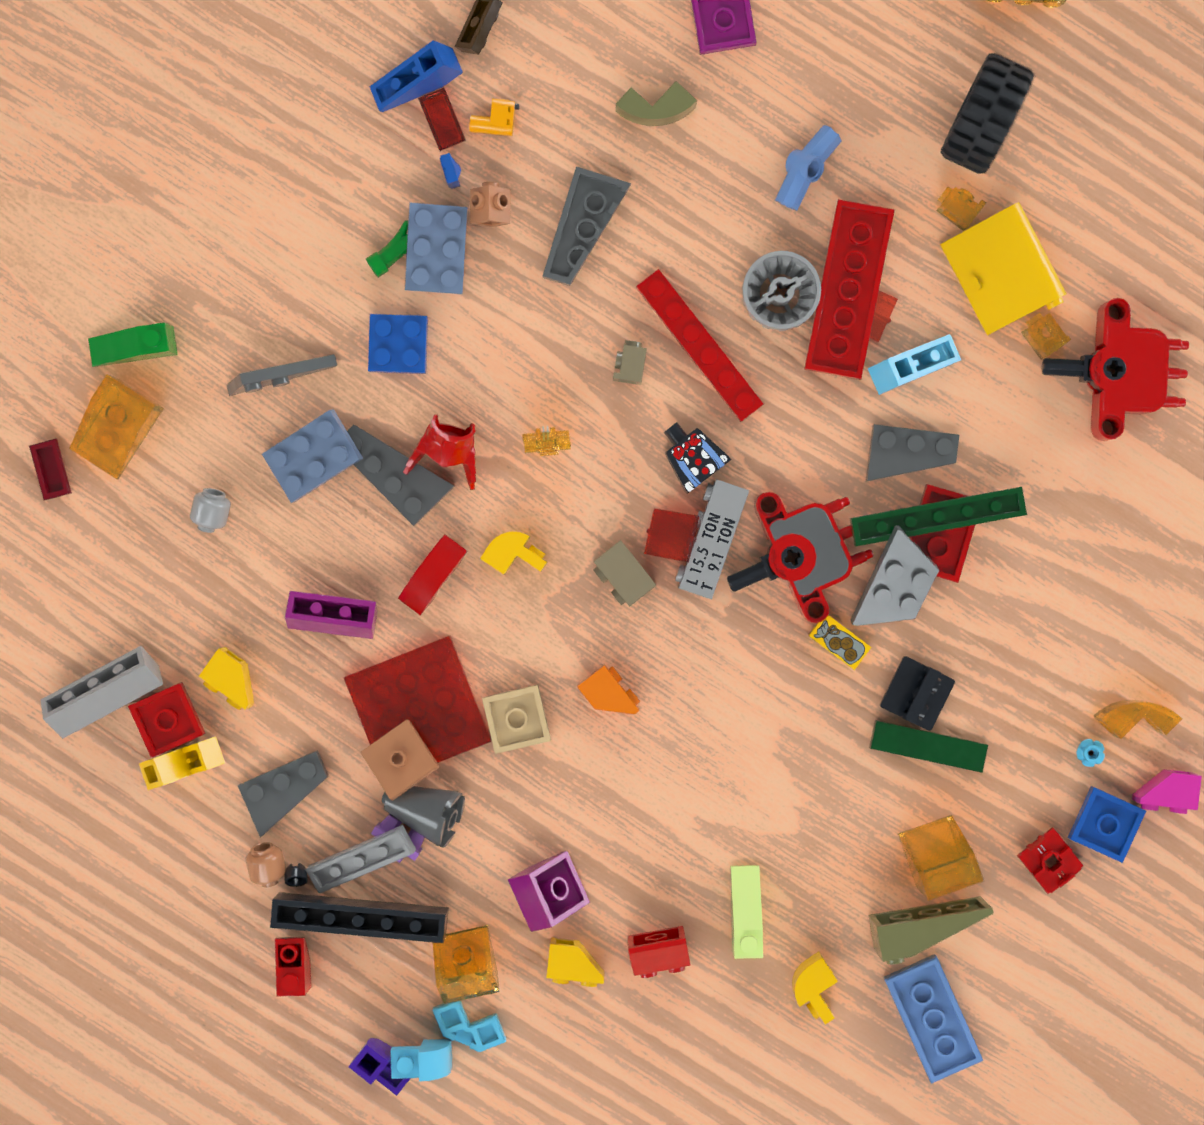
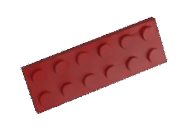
[804,199,895,380]

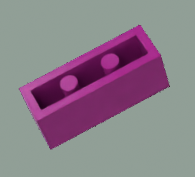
[285,591,377,639]

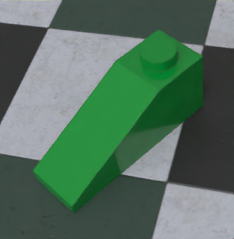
[88,322,178,367]

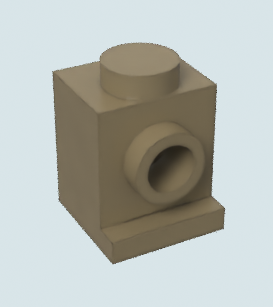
[613,340,647,385]

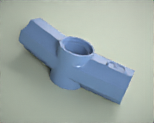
[775,125,842,211]

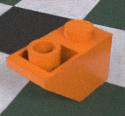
[577,664,640,714]

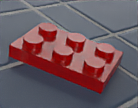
[910,484,975,583]

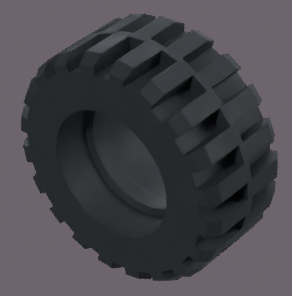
[940,53,1035,174]

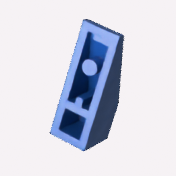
[369,40,463,112]

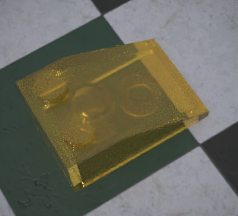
[69,374,164,479]

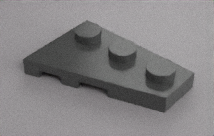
[866,424,960,482]
[237,750,329,838]

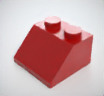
[628,926,691,978]

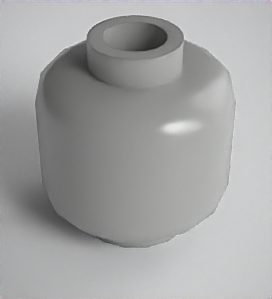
[190,488,231,533]

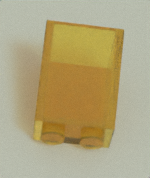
[898,815,984,901]

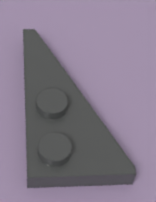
[226,354,337,396]

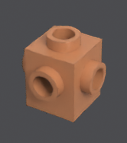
[469,182,511,227]

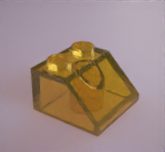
[432,925,500,1004]

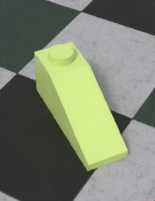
[731,865,763,959]

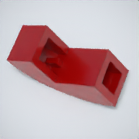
[398,534,467,616]

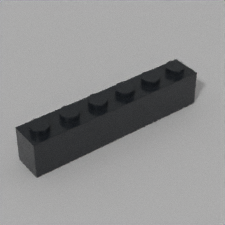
[270,892,449,943]

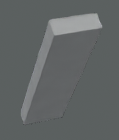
[305,825,416,894]

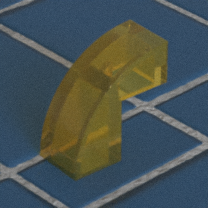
[1093,700,1182,739]

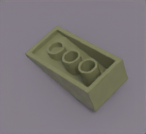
[868,896,994,964]

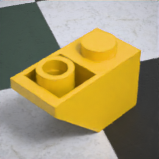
[199,647,254,710]
[546,938,604,987]

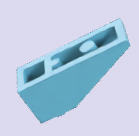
[868,334,961,395]

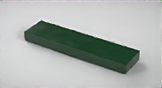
[869,720,988,773]

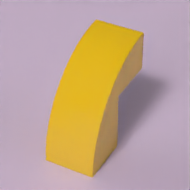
[139,736,225,790]

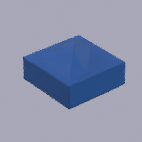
[440,153,461,189]

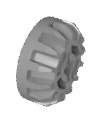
[742,251,821,331]

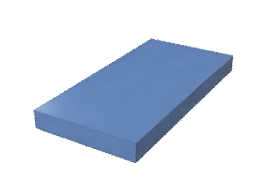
[883,954,983,1084]

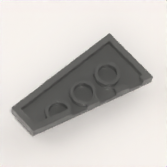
[542,167,631,286]
[347,425,455,526]

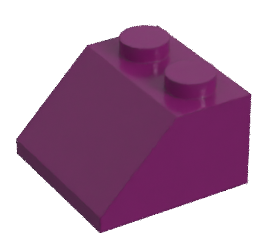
[508,851,590,932]

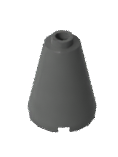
[382,786,465,848]

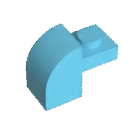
[391,1039,452,1081]

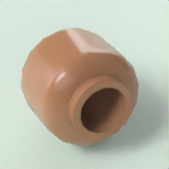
[246,842,286,888]

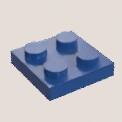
[368,314,428,374]
[1067,786,1146,863]

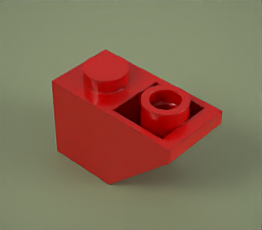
[275,937,311,997]

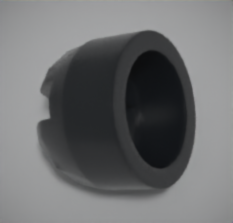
[284,863,308,887]

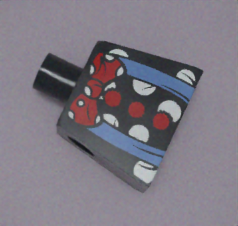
[664,422,731,494]

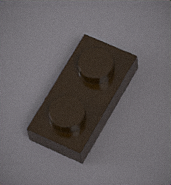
[454,0,503,55]

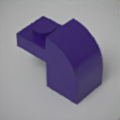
[349,1038,411,1096]

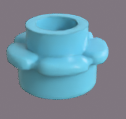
[1076,739,1105,767]

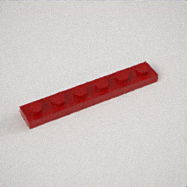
[636,269,764,422]

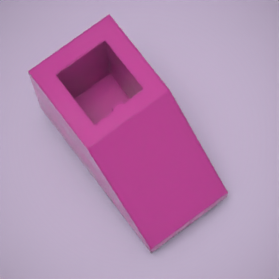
[1132,769,1202,814]

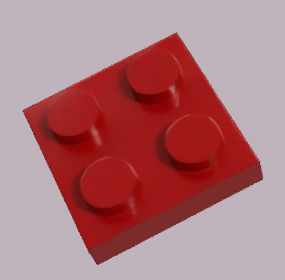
[128,682,206,758]

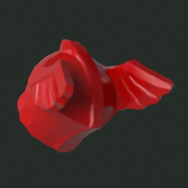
[403,414,476,491]

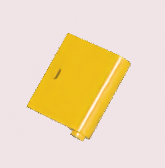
[940,202,1067,336]

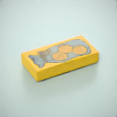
[808,615,872,670]

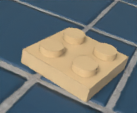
[482,685,551,754]

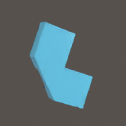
[432,997,507,1052]

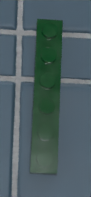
[849,487,1027,547]

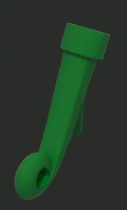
[365,220,408,278]

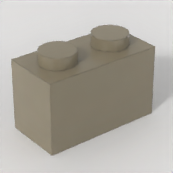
[593,540,656,607]

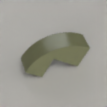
[616,81,697,126]

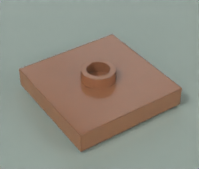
[360,719,440,800]

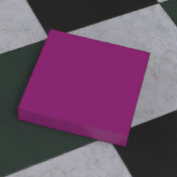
[691,0,757,55]

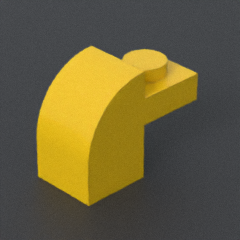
[480,531,548,575]
[792,951,838,1025]

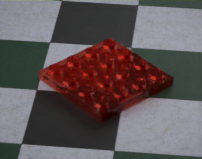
[343,635,492,763]

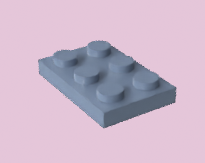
[405,203,467,294]
[262,409,363,503]

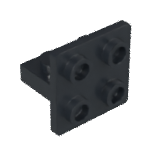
[880,656,955,731]

